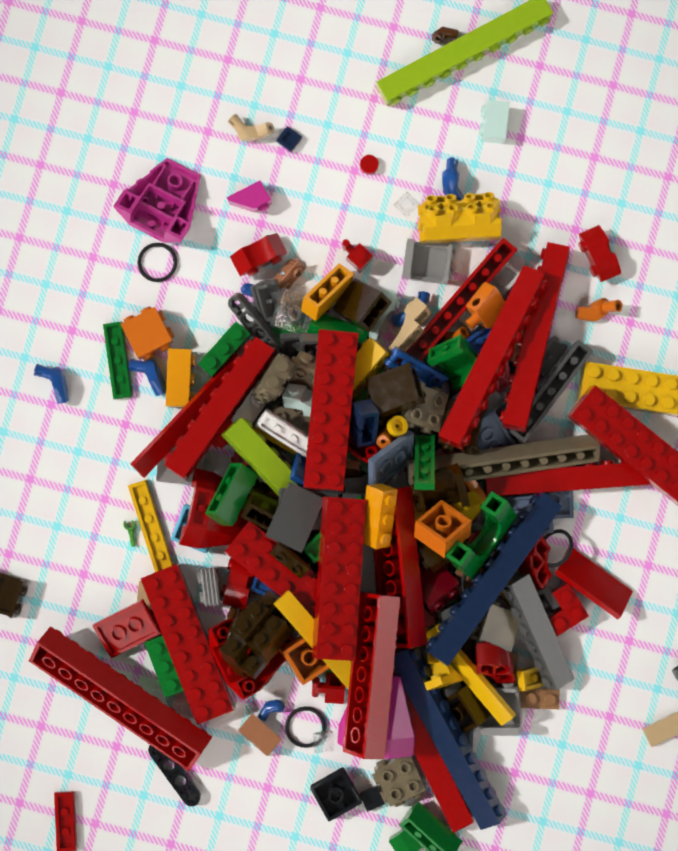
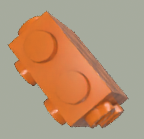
[120,306,175,361]

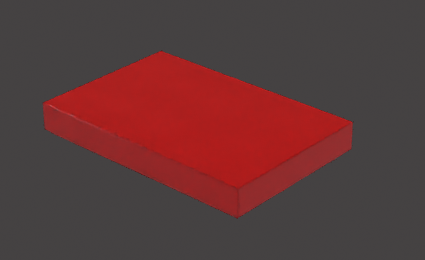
[92,599,161,658]

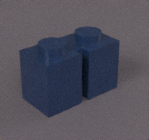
[349,399,380,447]

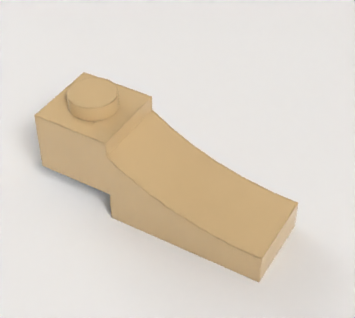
[388,297,431,359]

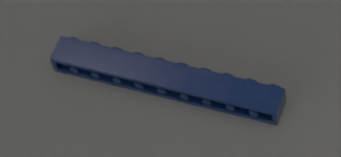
[425,492,562,666]
[394,647,507,830]

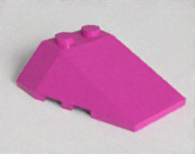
[113,158,201,243]
[337,675,415,759]

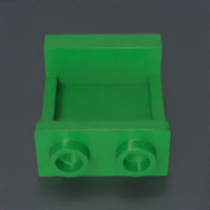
[427,334,478,391]

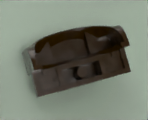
[219,590,295,679]

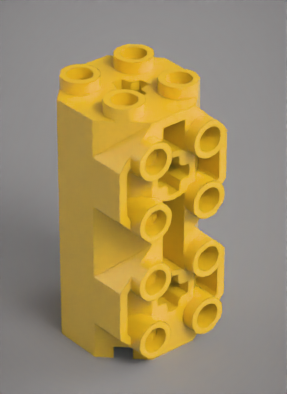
[418,192,502,244]

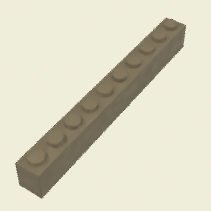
[406,434,600,486]

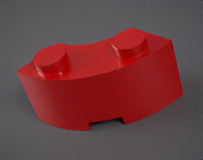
[578,225,621,282]
[230,233,288,277]
[518,536,552,590]
[221,558,254,609]
[475,641,515,683]

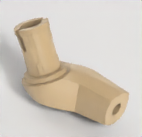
[228,114,274,142]

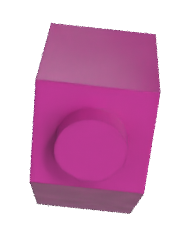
[227,180,272,213]

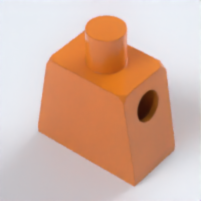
[465,282,505,330]

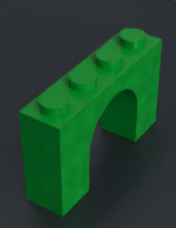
[445,491,518,580]

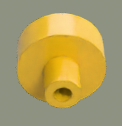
[387,416,408,437]

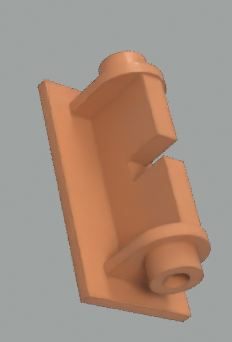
[274,258,305,297]

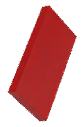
[554,548,633,620]

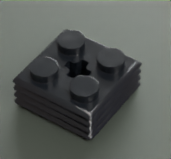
[310,767,362,822]

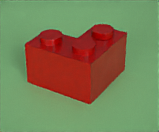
[548,582,589,637]

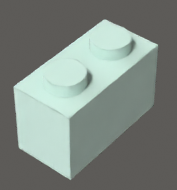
[479,99,510,144]

